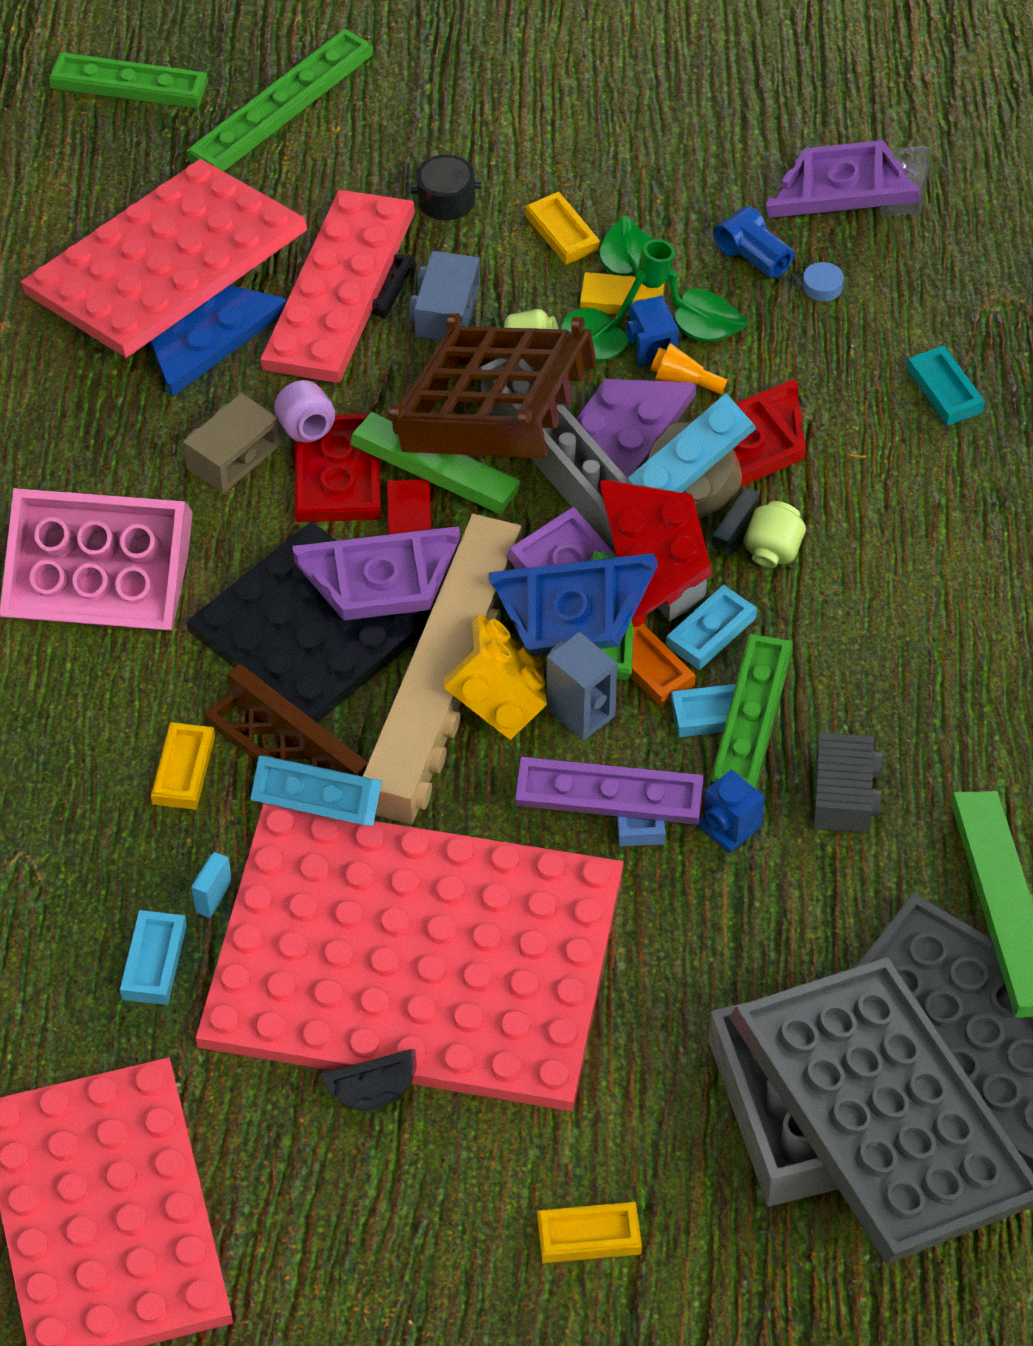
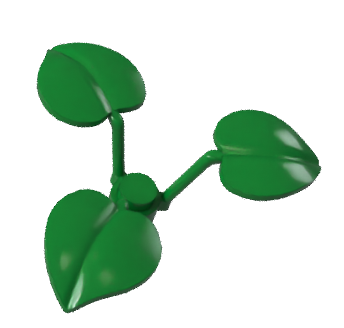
[561,215,748,362]

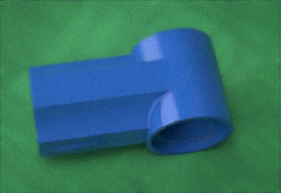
[713,206,794,279]

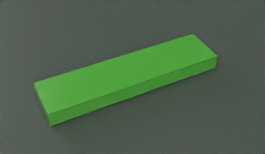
[49,52,208,109]
[350,412,521,514]
[710,634,793,790]

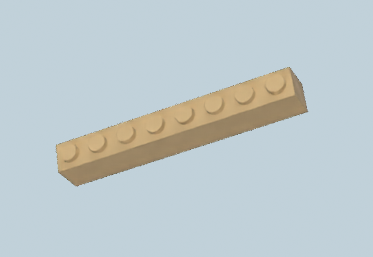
[363,513,522,825]

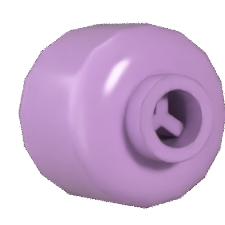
[274,380,335,443]

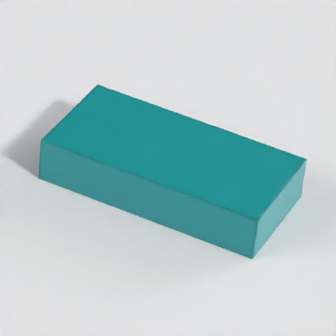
[907,346,985,426]

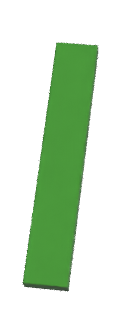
[186,28,373,172]
[951,791,1033,1018]

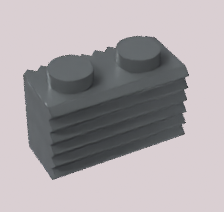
[813,732,882,834]

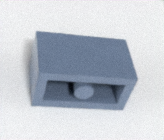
[409,251,480,341]
[546,632,617,741]

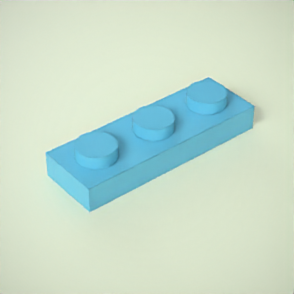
[628,393,756,493]
[251,755,382,826]

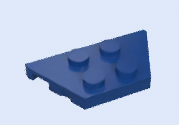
[149,285,287,396]
[489,553,658,656]

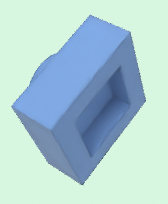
[616,816,666,846]

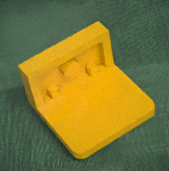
[443,614,547,740]

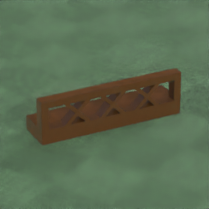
[204,664,368,776]

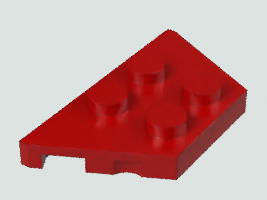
[656,378,806,487]
[599,480,712,628]

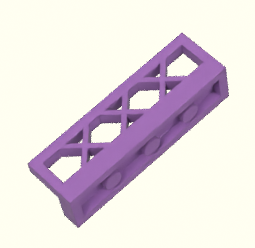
[515,757,704,825]

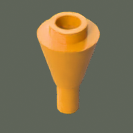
[650,343,728,395]

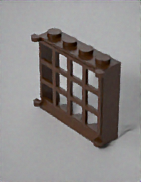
[390,313,597,458]

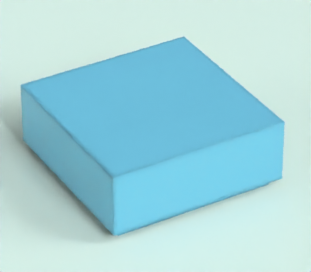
[191,852,232,918]

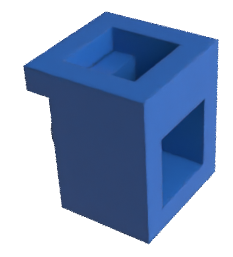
[626,295,679,367]
[697,769,765,854]

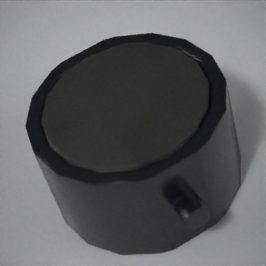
[410,154,482,220]

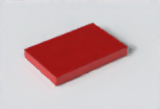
[295,413,381,522]

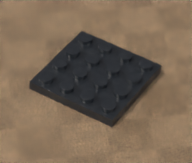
[187,521,431,723]

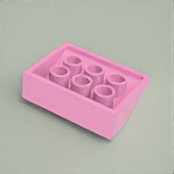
[0,488,193,631]

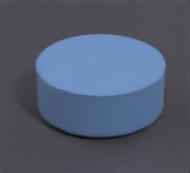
[803,262,844,301]

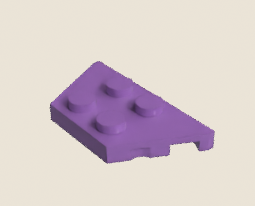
[766,140,921,218]
[576,379,697,480]
[292,526,460,620]

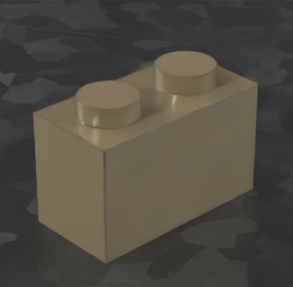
[183,393,281,494]

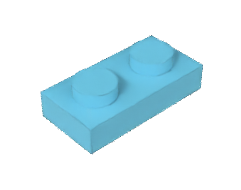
[666,585,757,670]

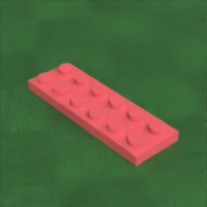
[260,190,415,383]

